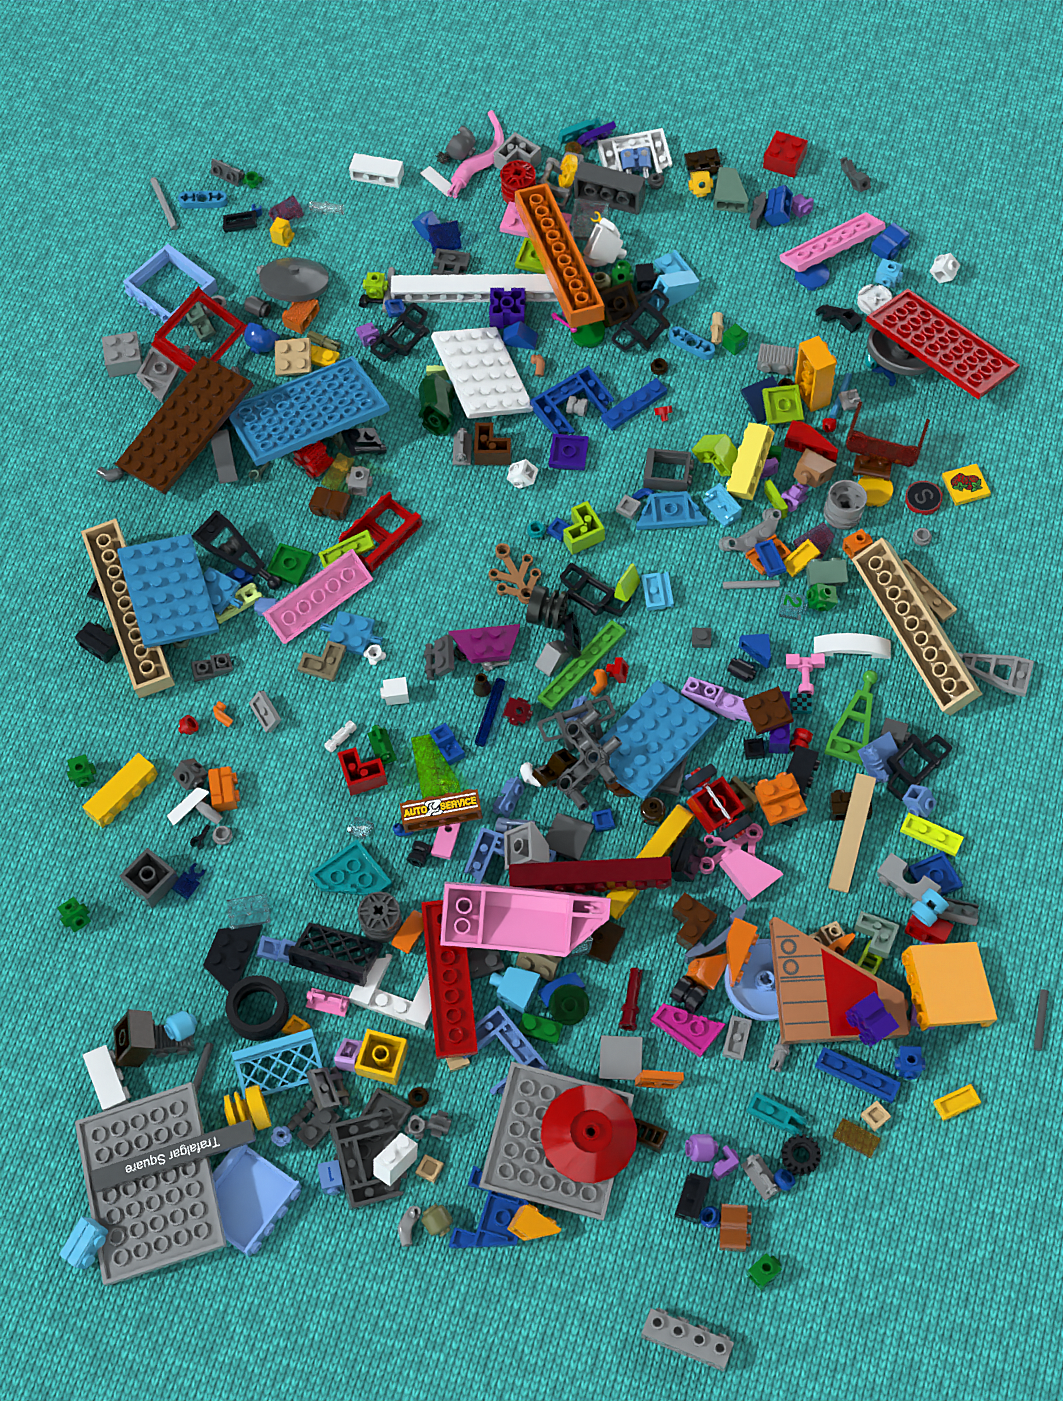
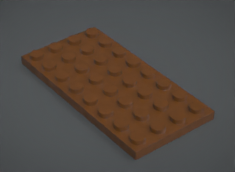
[115,356,254,495]

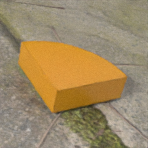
[281,1014,311,1035]

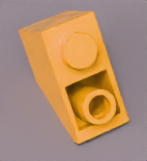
[507,1204,561,1241]

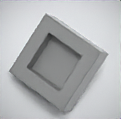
[616,495,641,520]

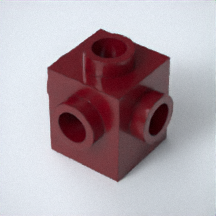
[501,697,533,727]

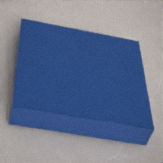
[908,851,963,897]

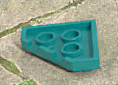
[309,840,393,896]

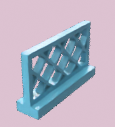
[231,1029,323,1099]

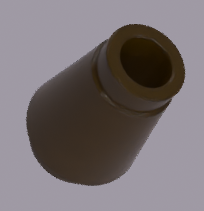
[473,673,492,697]

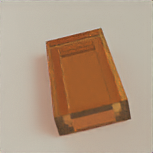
[833,1118,881,1159]

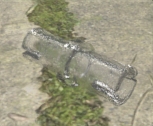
[309,201,345,215]

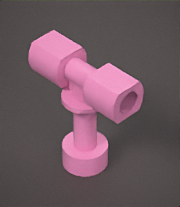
[786,653,825,695]

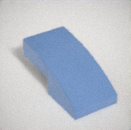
[256,935,297,963]

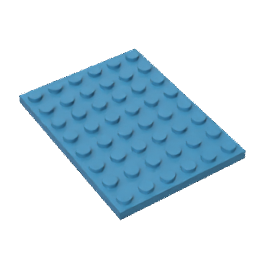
[228,356,390,466]

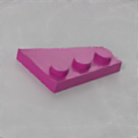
[651,1003,725,1058]

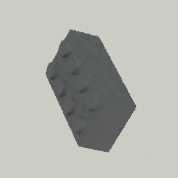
[574,161,645,215]

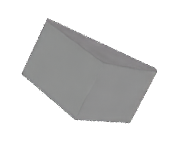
[535,639,572,677]

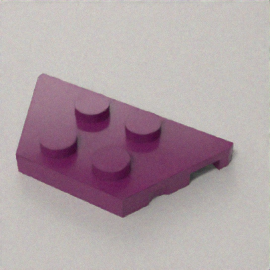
[448,624,520,664]

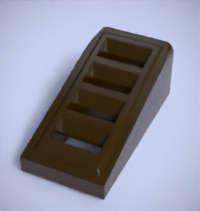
[634,1117,669,1154]

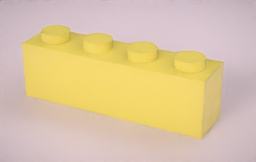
[727,423,775,500]

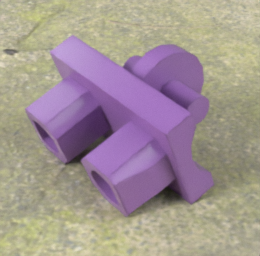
[781,483,809,512]

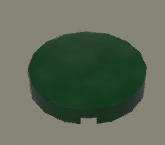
[548,983,590,1026]

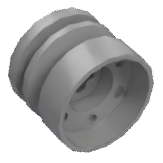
[823,480,867,529]

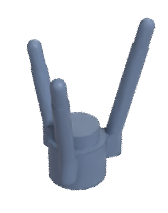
[495,817,536,834]

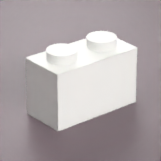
[374,1133,418,1186]

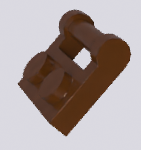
[852,455,892,481]

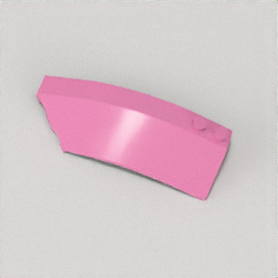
[440,881,611,957]

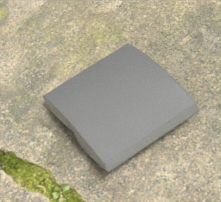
[599,1035,643,1080]

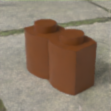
[719,1204,752,1252]

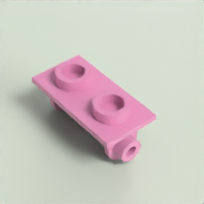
[306,988,350,1017]

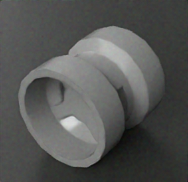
[566,396,588,417]

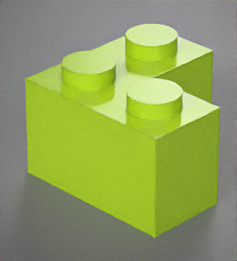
[691,434,738,476]
[563,501,605,555]

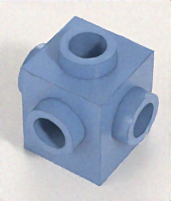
[902,784,937,817]

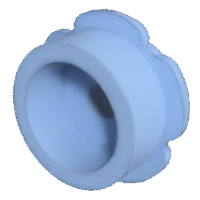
[271,1126,292,1147]

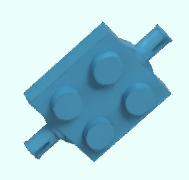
[203,567,243,615]
[320,611,383,656]

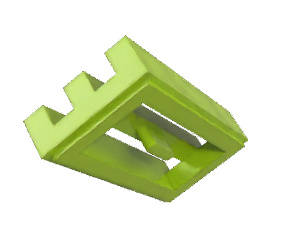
[764,479,788,519]

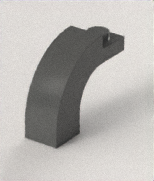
[211,429,238,484]

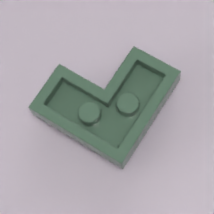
[854,911,900,959]

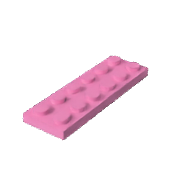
[779,212,886,272]
[262,549,374,644]

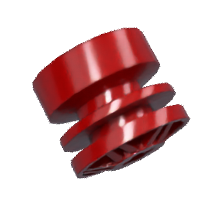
[500,160,536,204]

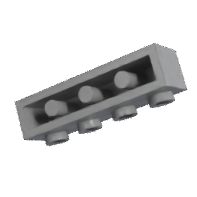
[641,1308,734,1372]

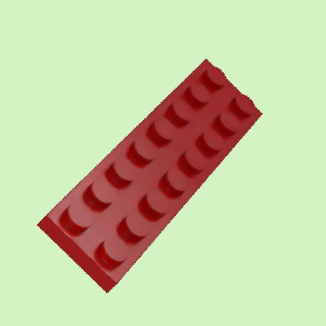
[421,900,478,1059]

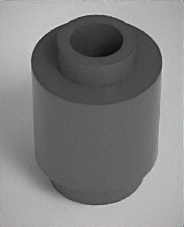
[244,295,271,318]

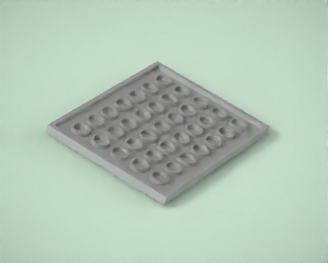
[75,1082,227,1286]

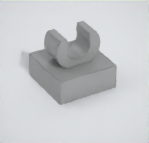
[838,389,862,411]

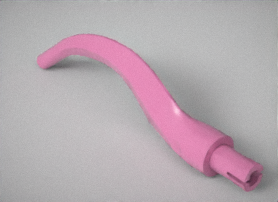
[447,110,504,198]

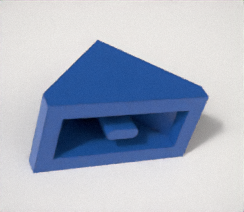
[502,321,538,350]
[738,634,771,669]

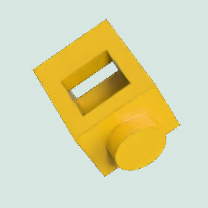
[269,217,295,247]

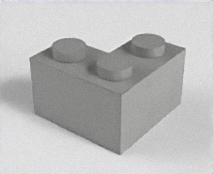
[494,132,541,170]

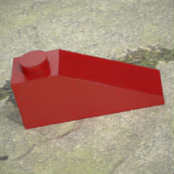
[784,420,839,463]

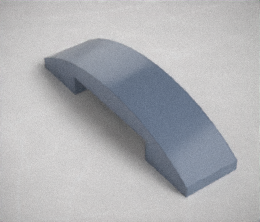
[684,903,747,964]

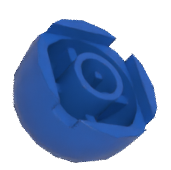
[244,322,280,355]

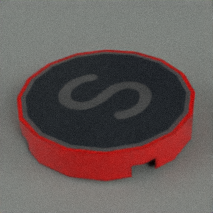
[905,481,942,515]

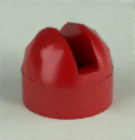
[822,418,837,433]

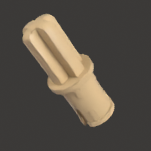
[710,312,724,345]

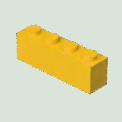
[82,753,158,828]

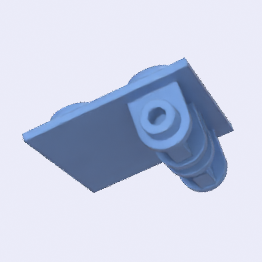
[857,732,905,784]

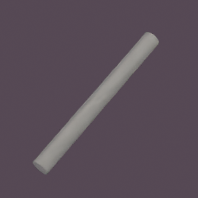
[150,177,178,230]

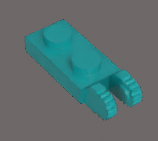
[746,1092,808,1136]

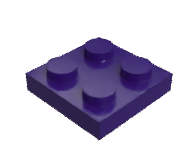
[577,121,616,147]
[549,434,589,471]

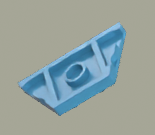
[636,491,707,530]

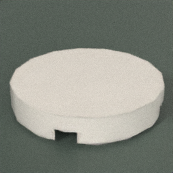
[857,284,892,315]

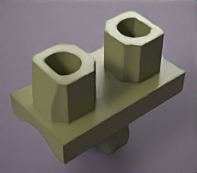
[729,775,759,813]

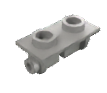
[453,428,472,465]
[741,1154,782,1201]

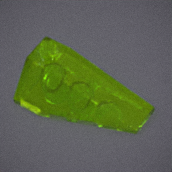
[411,734,461,799]

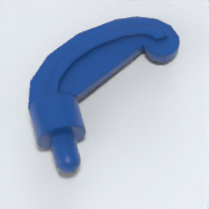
[872,366,896,386]
[631,488,655,500]

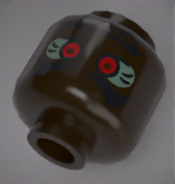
[640,797,666,826]

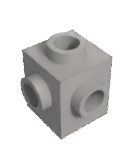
[346,466,373,497]

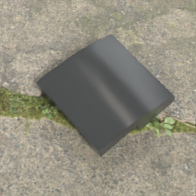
[545,813,594,861]

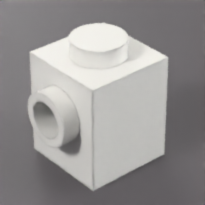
[380,677,409,706]

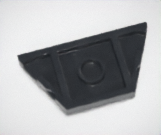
[203,923,263,992]

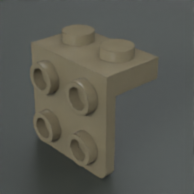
[516,952,563,982]

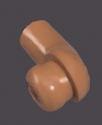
[531,354,545,377]

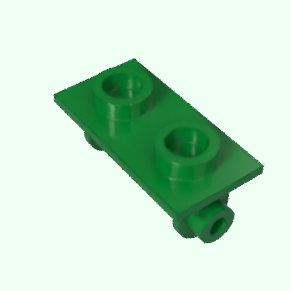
[367,725,397,765]

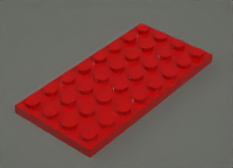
[866,288,1020,400]

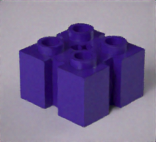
[489,288,526,329]
[845,991,900,1048]

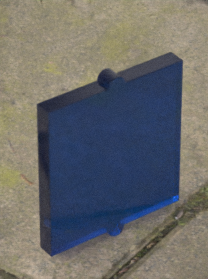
[428,220,462,254]

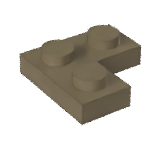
[297,641,347,682]

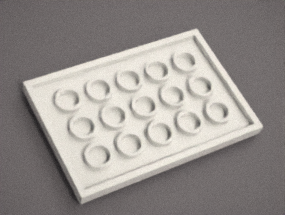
[431,327,533,418]

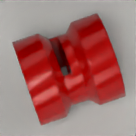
[789,728,813,752]

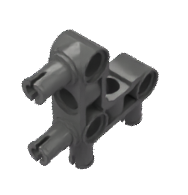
[556,707,622,811]

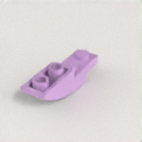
[681,677,751,723]

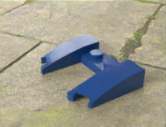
[530,365,614,434]

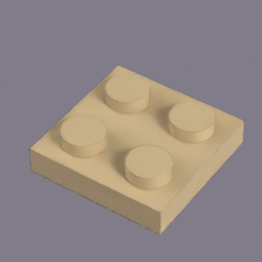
[275,338,311,377]

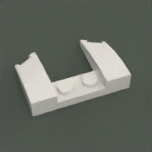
[597,128,672,174]
[349,954,432,1030]

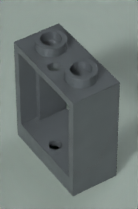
[643,448,694,492]

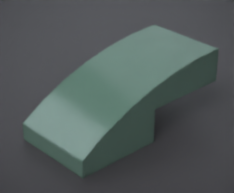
[186,302,217,342]

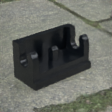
[674,1173,711,1224]

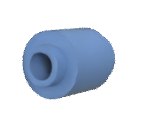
[254,597,279,616]

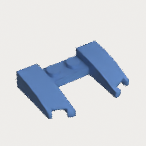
[464,827,557,884]
[462,1006,551,1095]

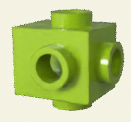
[363,272,389,299]

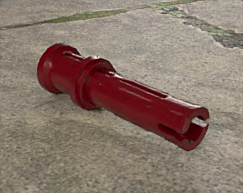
[618,968,643,1031]

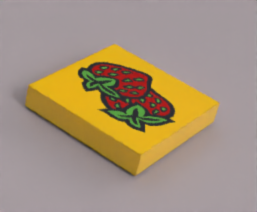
[942,463,991,506]

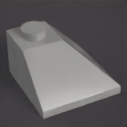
[504,821,550,871]

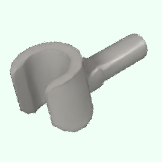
[481,660,509,671]

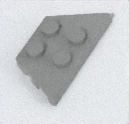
[137,345,190,403]

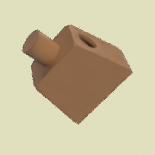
[793,449,837,488]

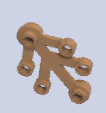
[488,543,541,604]

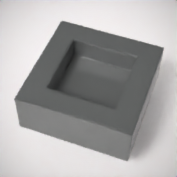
[692,627,711,648]

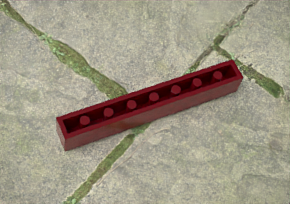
[509,856,672,893]

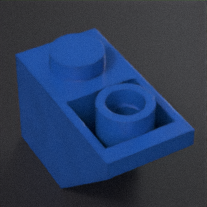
[411,210,451,248]

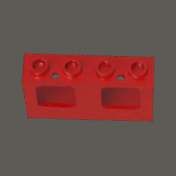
[338,491,422,573]

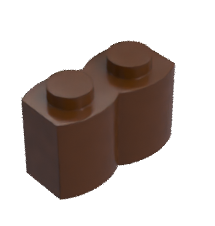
[309,487,352,520]

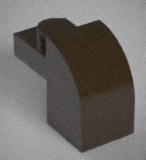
[532,748,578,788]

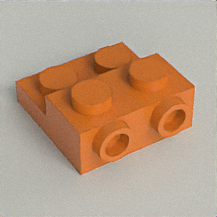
[755,772,807,826]

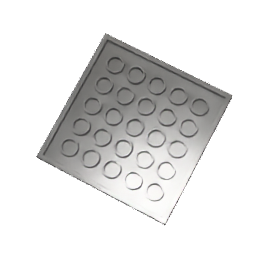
[479,1062,634,1221]

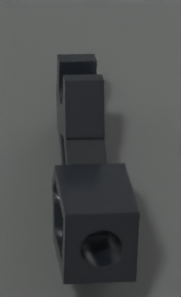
[815,304,863,333]

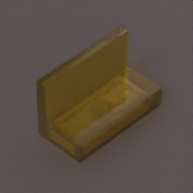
[321,452,355,491]

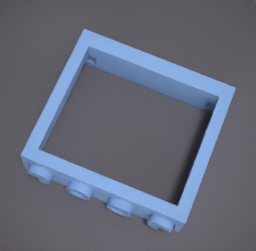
[123,244,218,328]

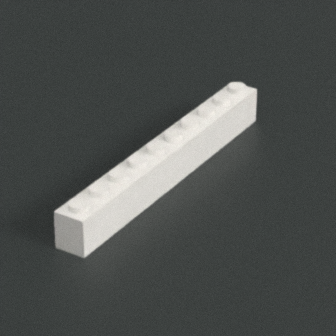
[391,273,558,303]

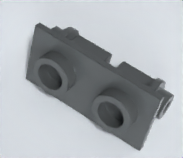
[210,158,245,187]

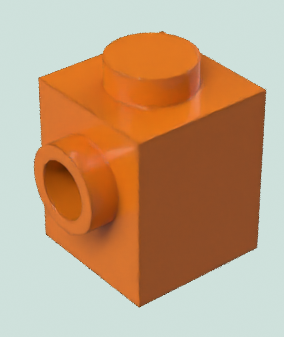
[842,529,873,562]

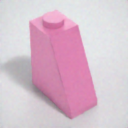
[719,848,783,902]

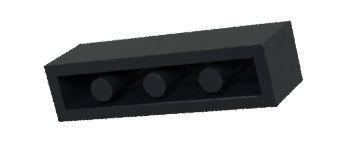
[781,745,821,827]

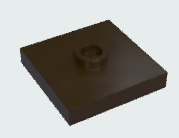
[573,921,625,965]

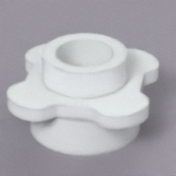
[364,644,386,665]

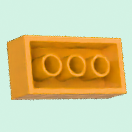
[794,336,837,412]

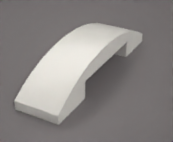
[814,633,891,659]

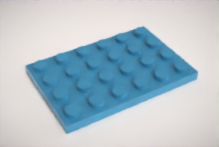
[117,534,219,649]
[595,680,718,800]

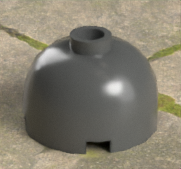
[445,125,476,160]

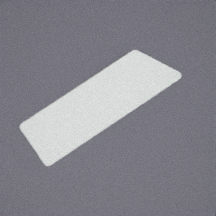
[420,166,452,197]
[167,787,209,825]

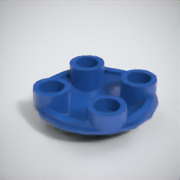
[795,262,830,291]

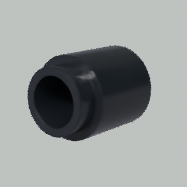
[727,658,757,683]

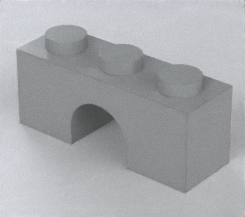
[877,853,942,907]

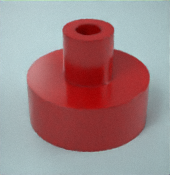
[654,405,673,422]
[178,715,199,735]

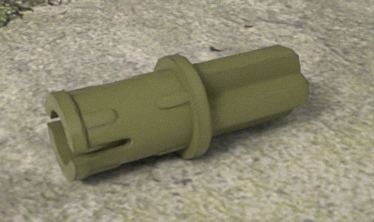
[306,331,341,352]

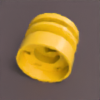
[224,1084,272,1131]

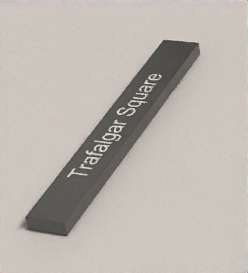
[91,1119,256,1193]

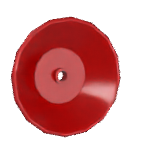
[540,1085,637,1184]

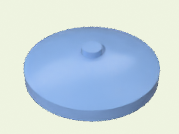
[724,939,779,1021]

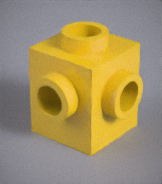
[688,171,713,197]

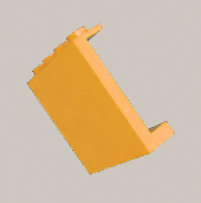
[902,942,997,1032]

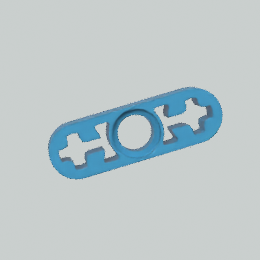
[178,190,228,209]
[669,326,715,360]

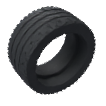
[226,975,289,1041]

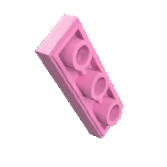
[431,823,462,860]

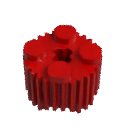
[293,440,334,479]

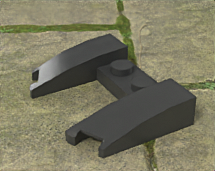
[329,1112,407,1210]

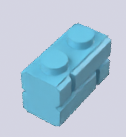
[59,1216,109,1269]

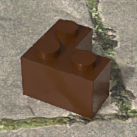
[474,423,512,465]
[672,892,717,951]

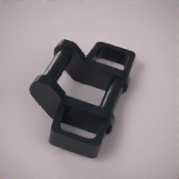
[611,289,670,353]
[370,303,430,362]
[560,563,631,617]
[886,734,952,801]

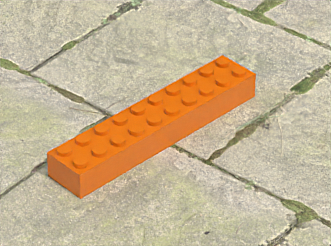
[515,183,604,328]

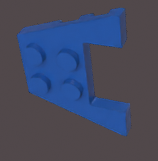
[449,1166,529,1249]

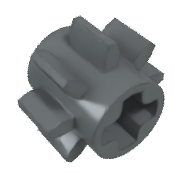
[427,1110,452,1138]

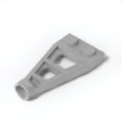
[957,652,1034,697]

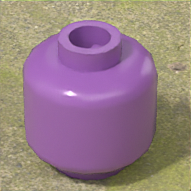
[685,1134,718,1162]

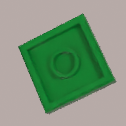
[266,543,314,586]

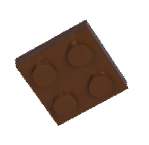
[742,686,794,736]

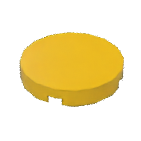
[558,154,578,189]
[858,476,893,507]

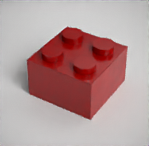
[763,130,808,178]

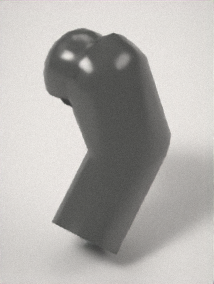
[96,467,124,482]

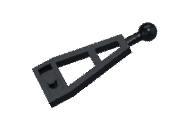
[191,510,282,590]

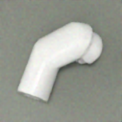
[520,762,542,788]

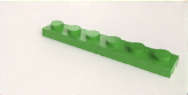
[537,620,626,711]

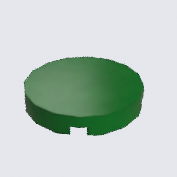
[571,321,605,348]

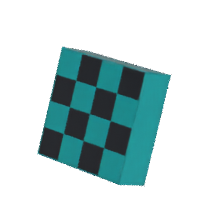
[792,693,812,714]

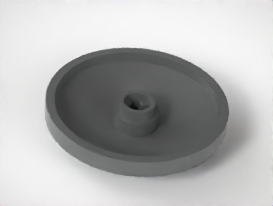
[259,257,329,302]
[867,328,932,375]

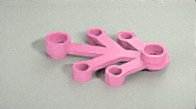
[699,823,763,874]

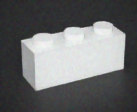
[349,153,404,188]
[83,1045,131,1111]

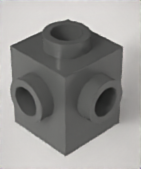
[173,758,208,791]

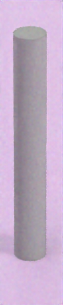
[382,267,395,313]
[723,580,780,589]

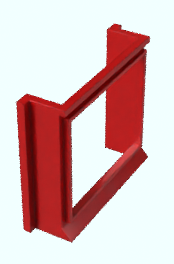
[151,286,247,374]

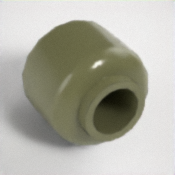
[591,272,612,293]
[421,1203,453,1237]

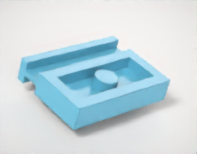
[654,250,694,275]
[641,572,674,611]

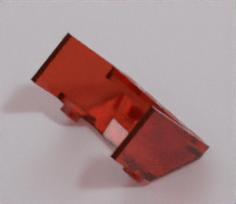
[846,401,930,467]

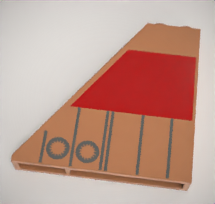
[769,917,911,1044]

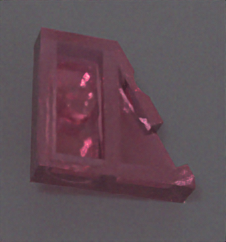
[793,522,834,559]

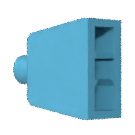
[489,967,541,1014]

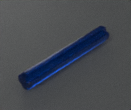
[475,678,506,747]

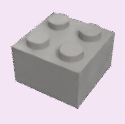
[102,331,143,378]

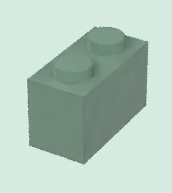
[806,558,848,588]

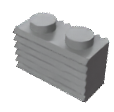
[757,343,796,375]

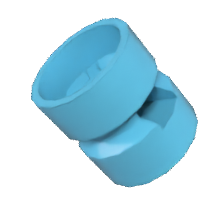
[910,888,949,927]

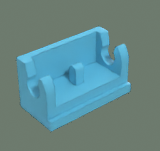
[703,483,742,528]

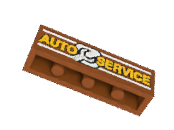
[400,789,483,833]

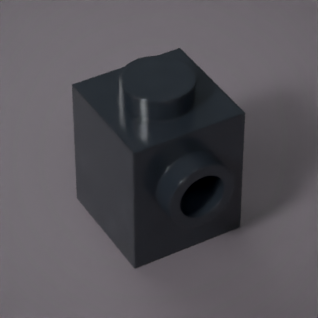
[635,263,658,292]

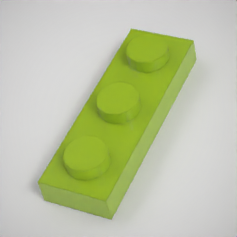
[318,530,376,568]

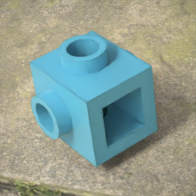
[875,259,904,288]

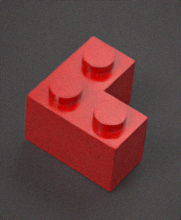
[337,747,388,796]

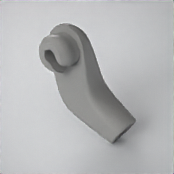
[195,797,222,825]
[397,1206,421,1247]

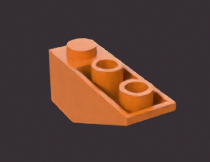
[726,917,759,987]

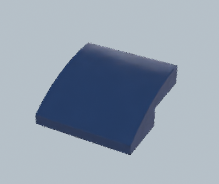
[741,376,779,424]

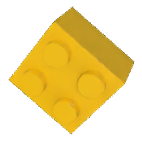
[354,1029,409,1085]

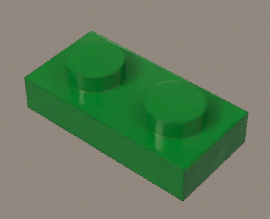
[518,1013,563,1045]

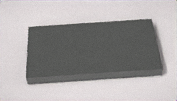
[334,1087,413,1181]

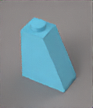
[648,270,700,311]

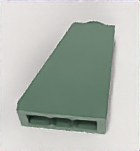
[713,167,749,213]

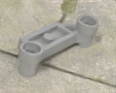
[719,508,782,555]

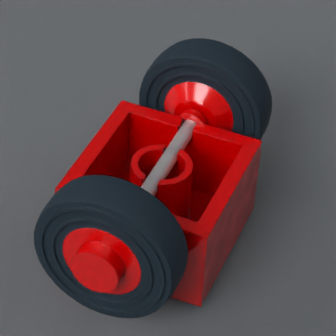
[683,764,753,842]

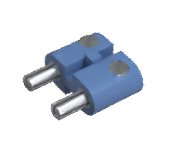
[620,148,652,180]

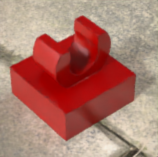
[606,657,629,683]

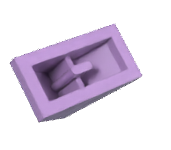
[334,1038,363,1073]

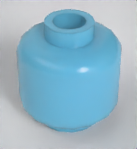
[164,1011,197,1041]

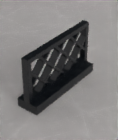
[288,922,383,987]

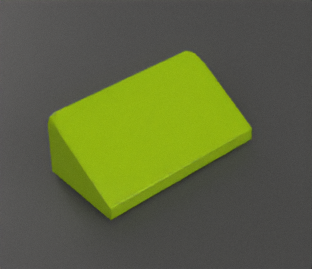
[614,563,640,602]

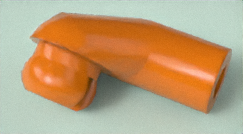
[590,669,608,697]
[213,701,234,728]

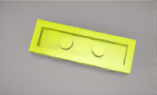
[900,813,964,856]

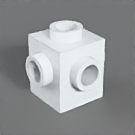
[929,253,960,283]
[507,459,538,489]

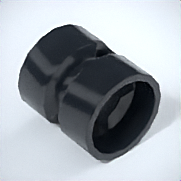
[670,975,709,1014]

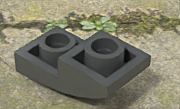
[749,191,766,231]
[191,653,233,682]

